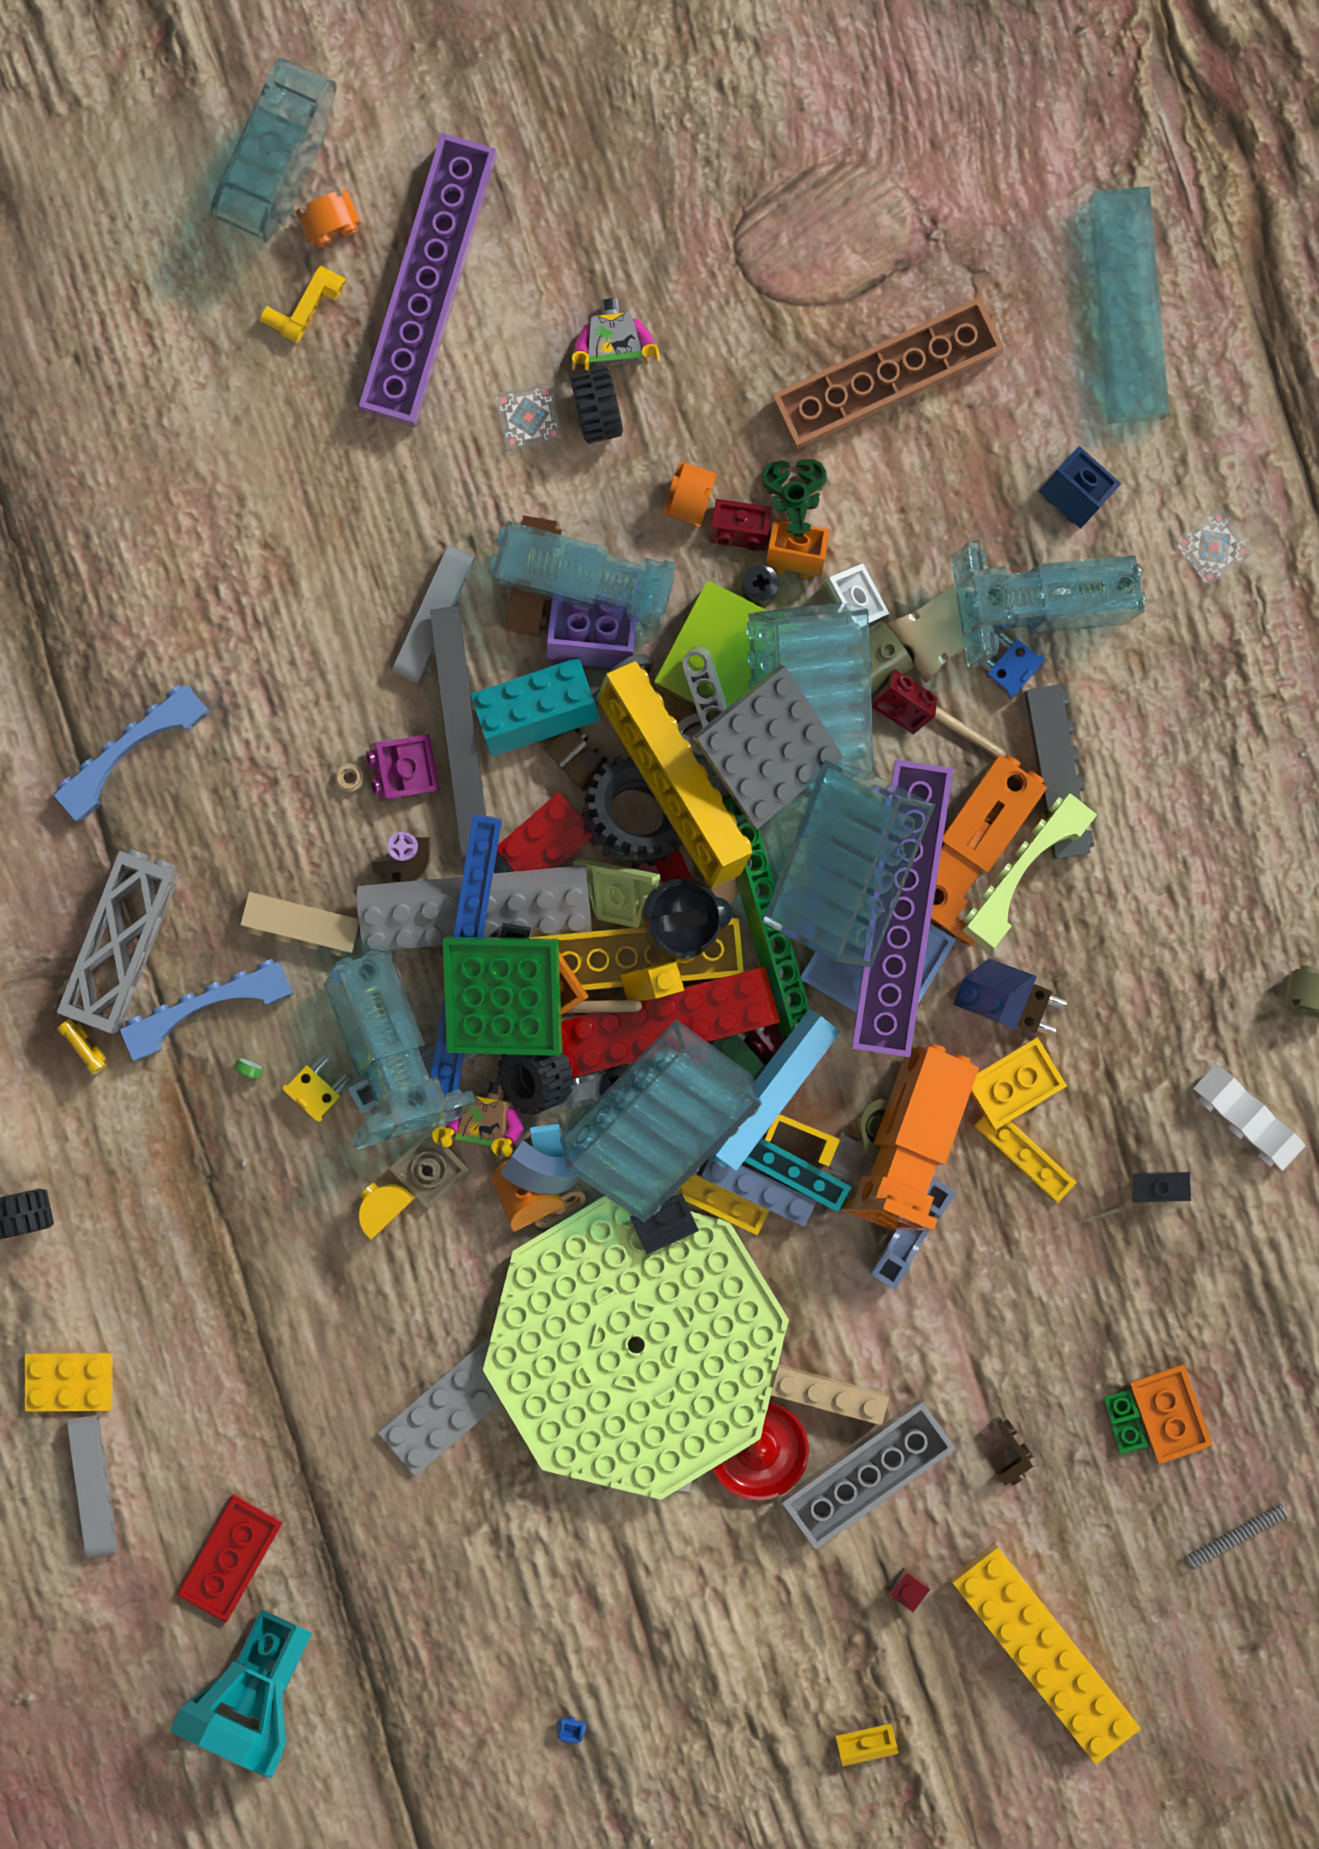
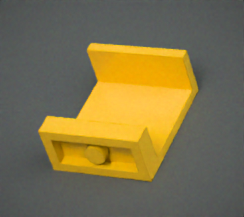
[763,1114,840,1166]

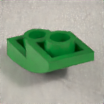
[1104,1390,1148,1455]

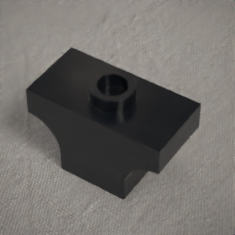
[1131,1171,1191,1203]

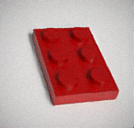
[497,792,592,872]

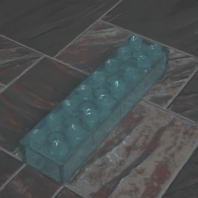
[1089,186,1169,424]

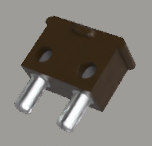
[1017,984,1067,1037]

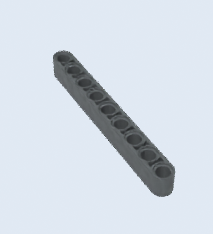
[430,606,486,862]

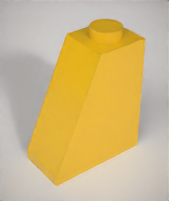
[620,960,684,1001]

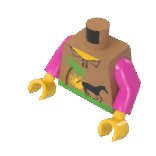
[432,1082,524,1157]

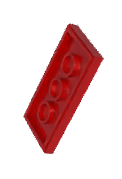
[177,1494,284,1623]

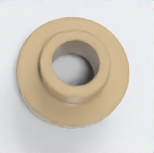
[335,763,364,792]

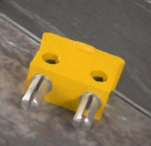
[283,1054,351,1122]

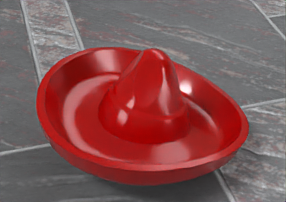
[712,1401,809,1500]

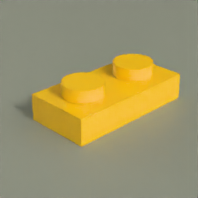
[836,1723,898,1766]

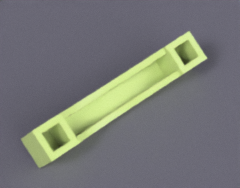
[962,794,1097,952]

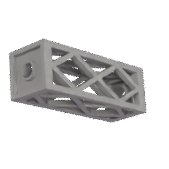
[57,848,181,1033]

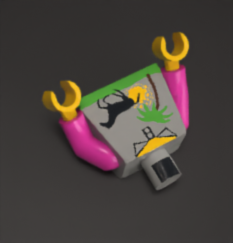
[572,298,660,370]

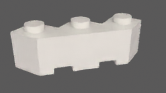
[1193,1063,1306,1171]

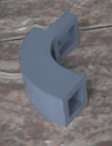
[499,1135,592,1195]

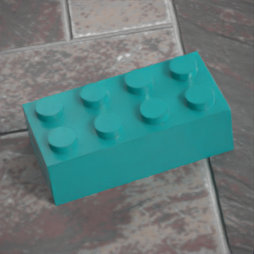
[471,657,600,757]

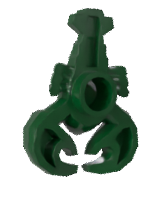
[761,459,827,537]

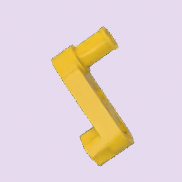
[259,266,347,344]

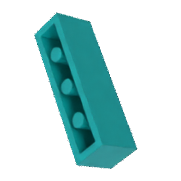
[744,1138,851,1212]

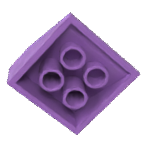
[546,573,640,669]

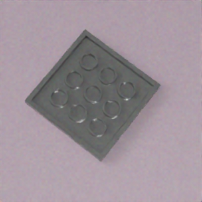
[693,664,843,829]

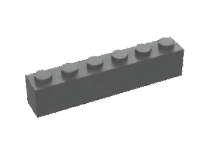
[1024,684,1094,860]

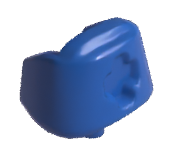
[556,1716,586,1744]

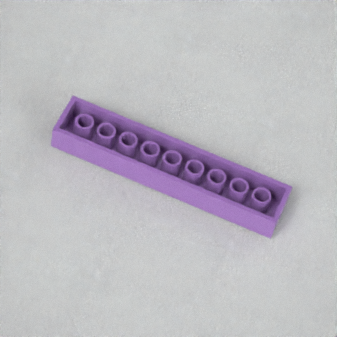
[359,133,497,428]
[851,760,953,1057]

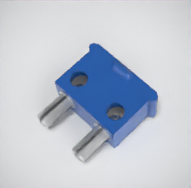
[976,631,1044,699]

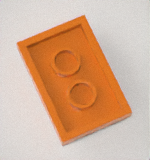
[1129,1363,1213,1465]

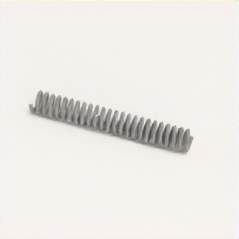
[1185,1503,1288,1571]

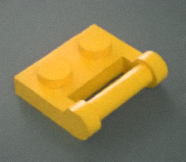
[57,1019,107,1075]

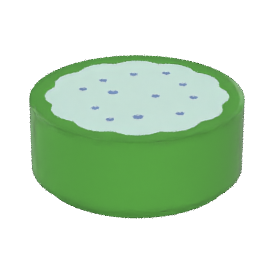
[234,1058,264,1079]

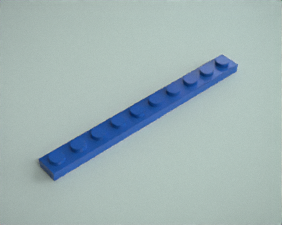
[428,814,502,1100]

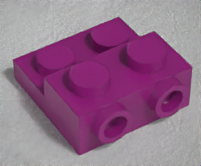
[366,734,440,802]

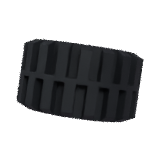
[571,366,623,444]
[498,1049,574,1115]
[0,1189,54,1239]

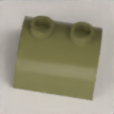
[836,622,915,701]

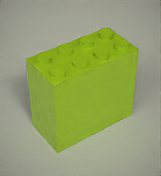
[654,580,801,716]

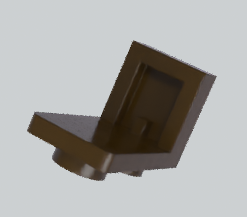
[994,1416,1034,1486]

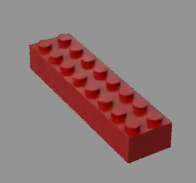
[561,966,780,1078]

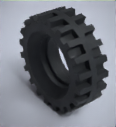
[582,755,683,867]

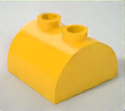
[359,1182,416,1239]

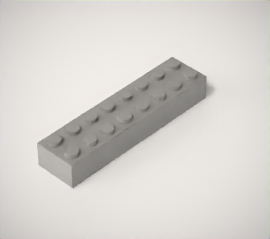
[356,865,592,953]

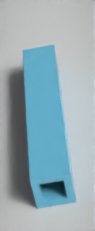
[706,1008,841,1171]

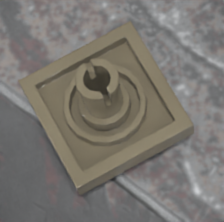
[389,1128,470,1210]

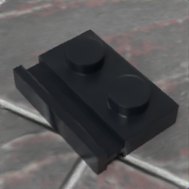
[629,1193,699,1255]

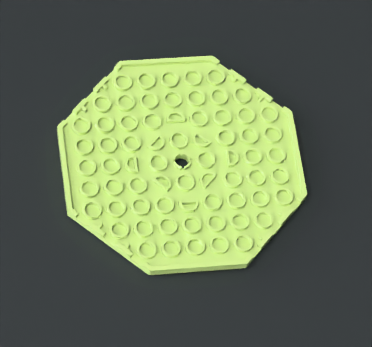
[483,1192,789,1500]

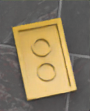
[971,1037,1067,1131]
[25,1352,113,1411]

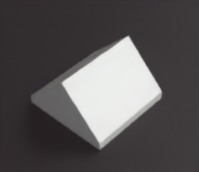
[824,564,890,635]

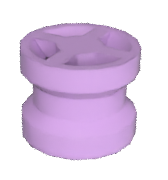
[387,832,418,861]

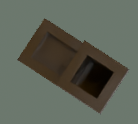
[372,837,431,882]

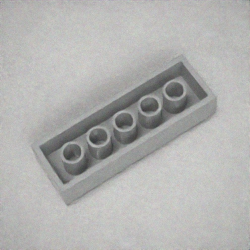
[781,1398,956,1550]

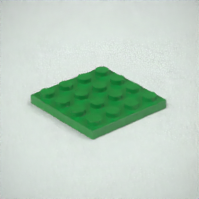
[443,937,562,1056]

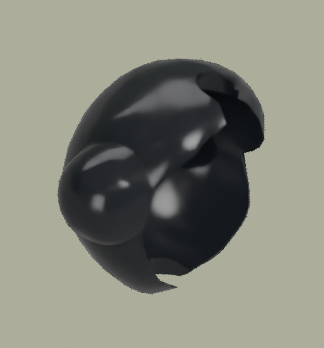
[641,878,732,960]

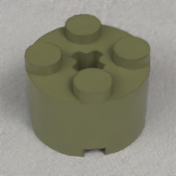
[1282,965,1319,1018]

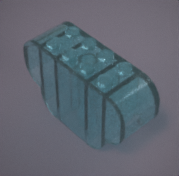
[210,57,337,243]

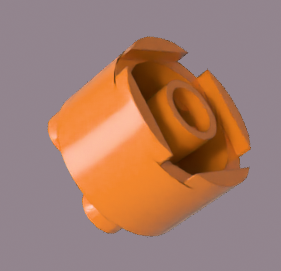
[295,189,361,249]
[662,461,717,527]

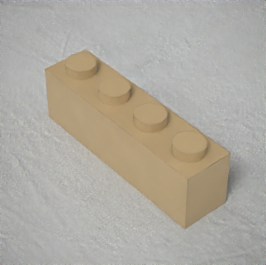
[241,892,360,957]
[771,1364,889,1425]

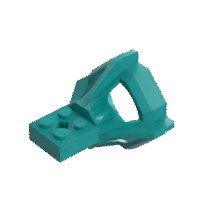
[170,1609,312,1779]

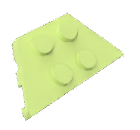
[573,858,660,928]

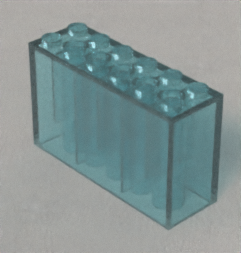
[746,602,874,790]
[763,760,935,968]
[560,1020,762,1223]

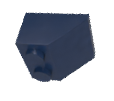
[1039,446,1122,529]
[953,958,1037,1030]

